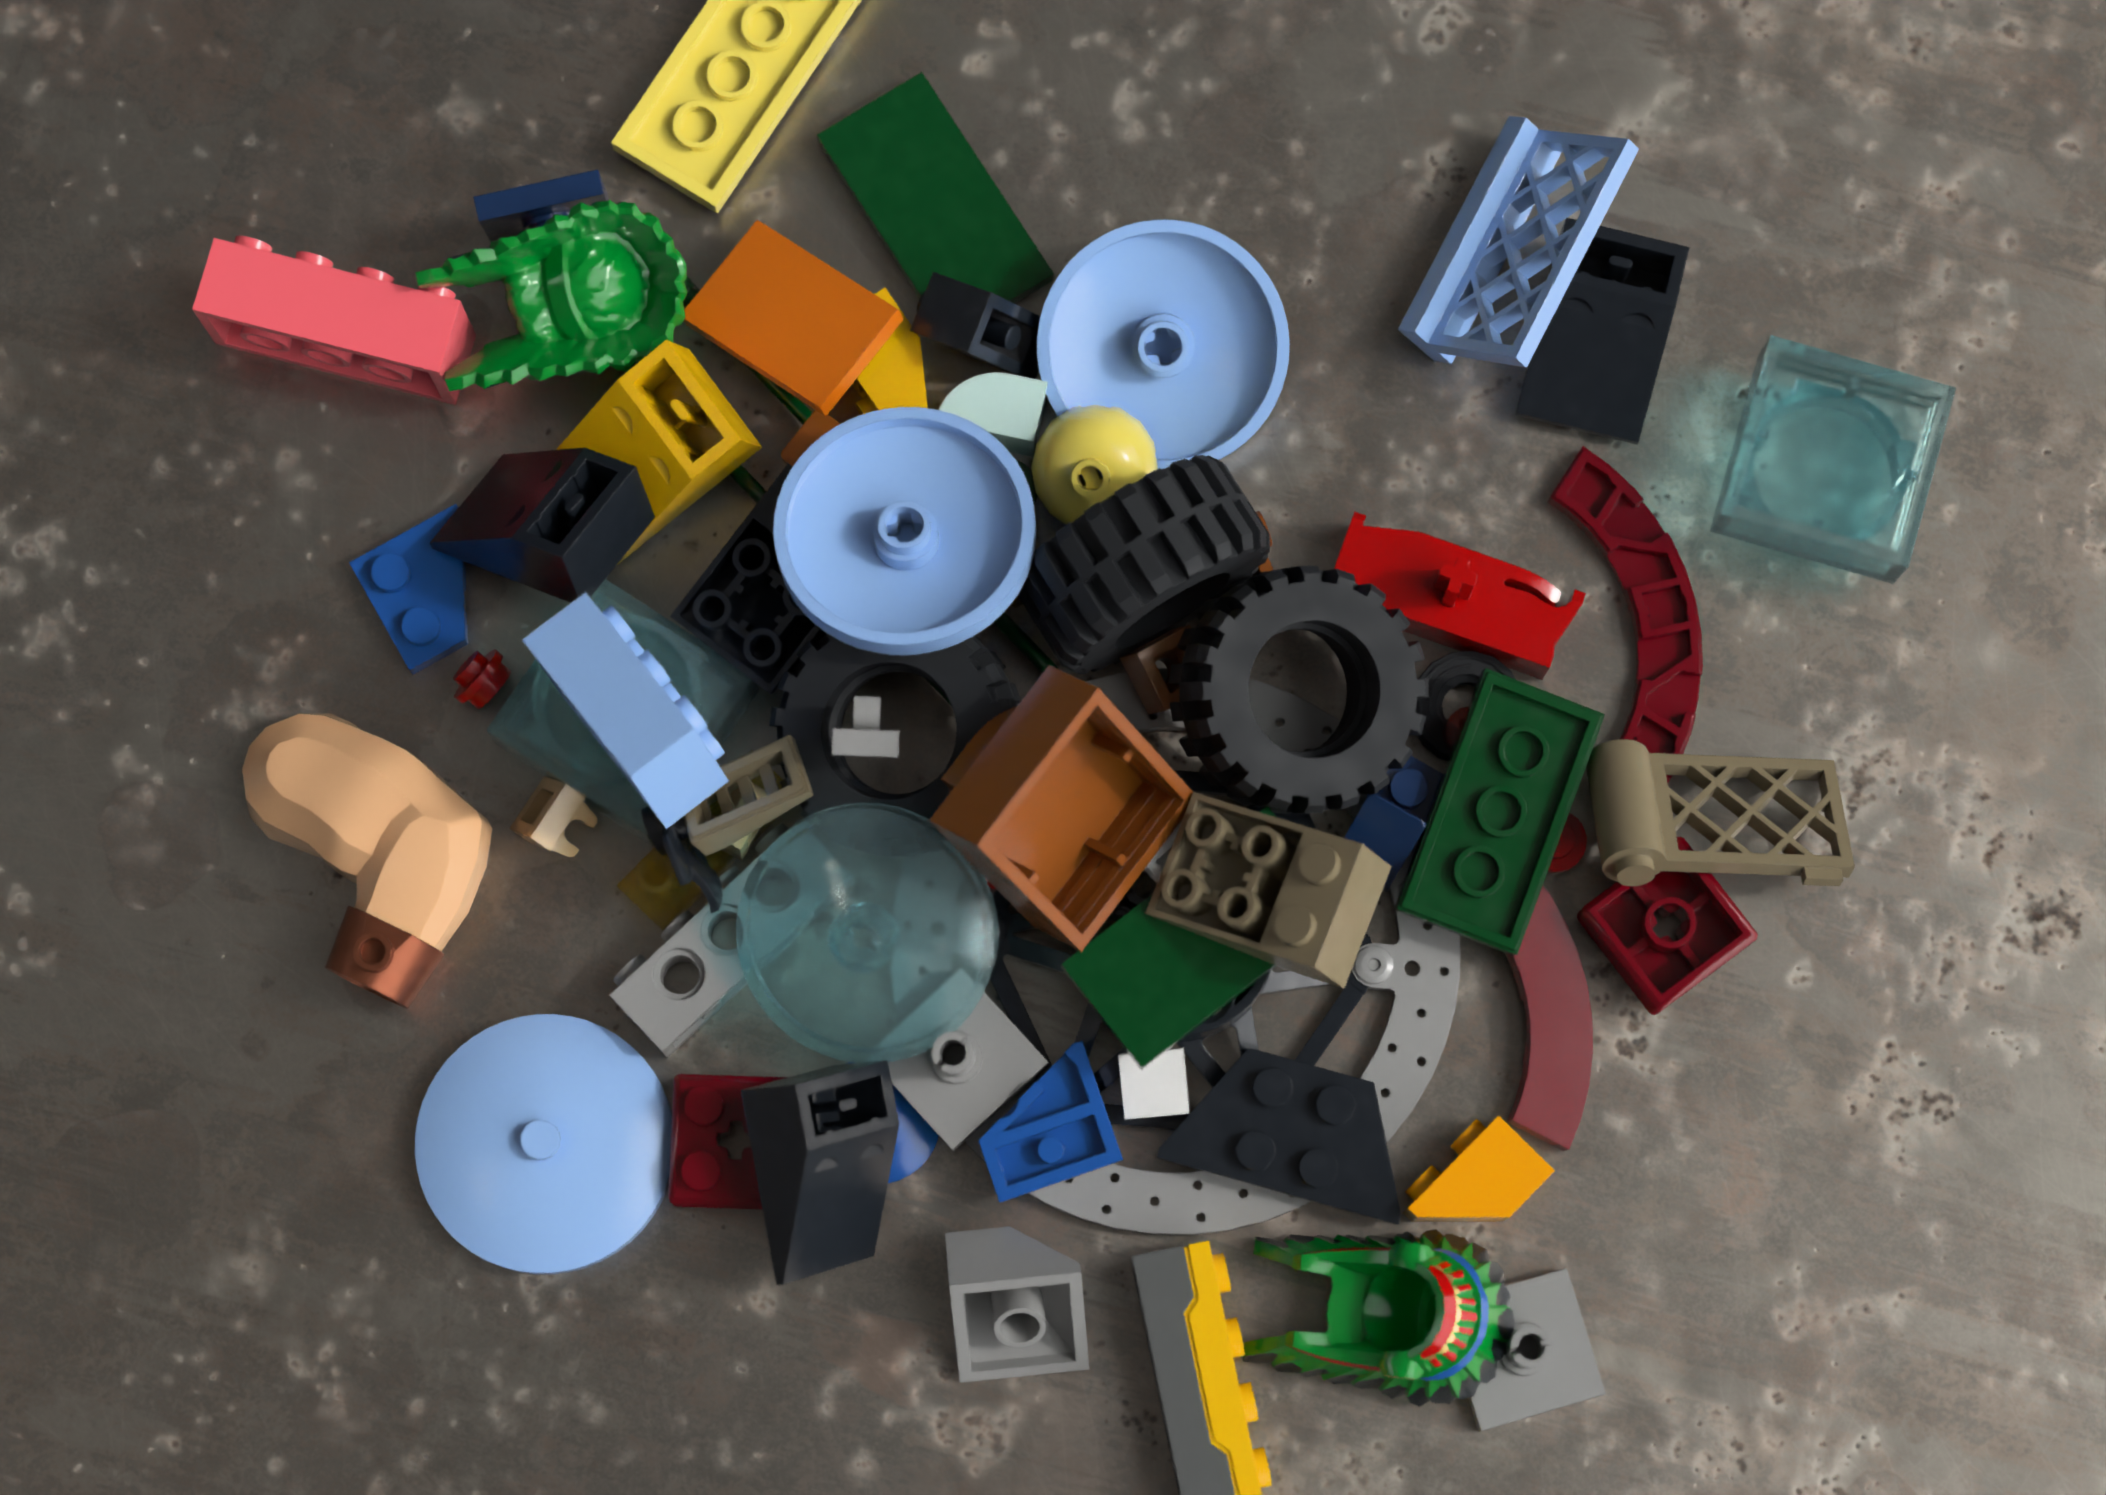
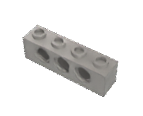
[610,818,855,1058]

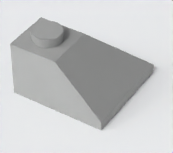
[945,1226,1089,1383]

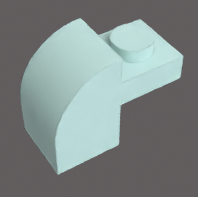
[939,372,1048,457]

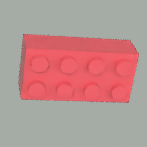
[192,236,476,405]

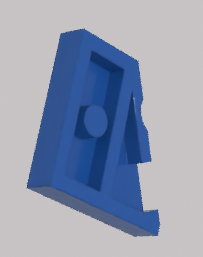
[349,504,468,675]
[978,1041,1123,1203]

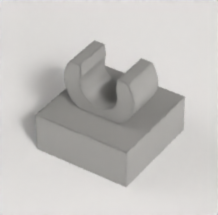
[832,696,900,758]

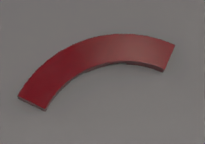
[1547,446,1703,783]
[1505,885,1593,1151]

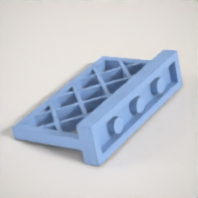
[1398,116,1639,368]

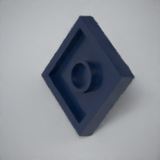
[473,169,609,242]

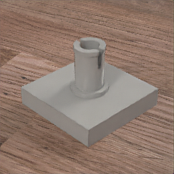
[866,967,1049,1151]
[1468,1268,1606,1432]

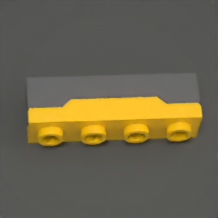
[1130,1240,1272,1495]

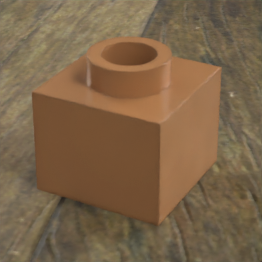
[1120,625,1191,715]

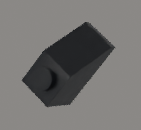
[910,272,1040,379]

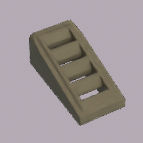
[683,735,814,856]

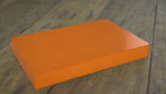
[684,220,904,417]

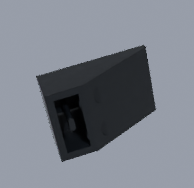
[1515,218,1690,445]
[429,447,655,603]
[670,464,826,695]
[741,1060,899,1285]

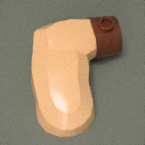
[242,713,492,1009]

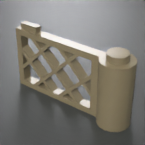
[1586,739,1855,886]

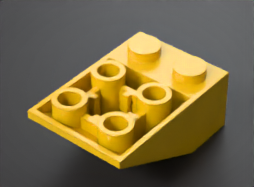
[556,340,762,565]

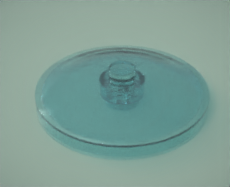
[736,803,998,1063]

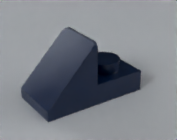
[1344,756,1443,892]

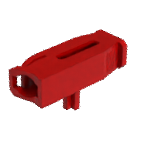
[1334,511,1586,680]

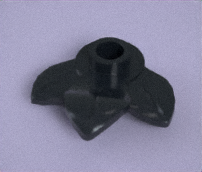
[641,806,723,913]

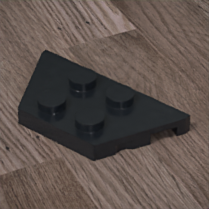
[1155,1048,1401,1225]

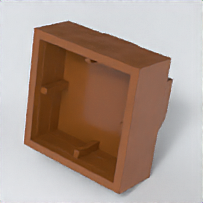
[929,665,1193,952]

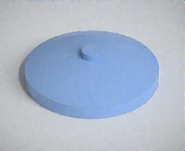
[1037,219,1290,469]
[773,407,1036,655]
[415,1014,672,1275]

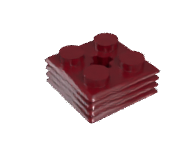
[1577,837,1758,1015]
[668,1074,788,1210]

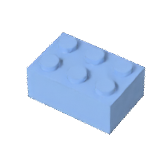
[522,592,729,829]

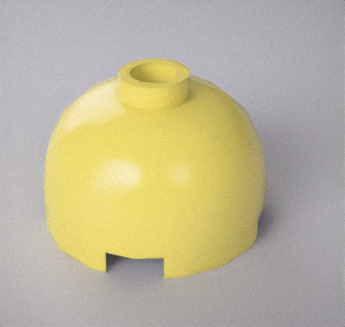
[1031,405,1158,524]

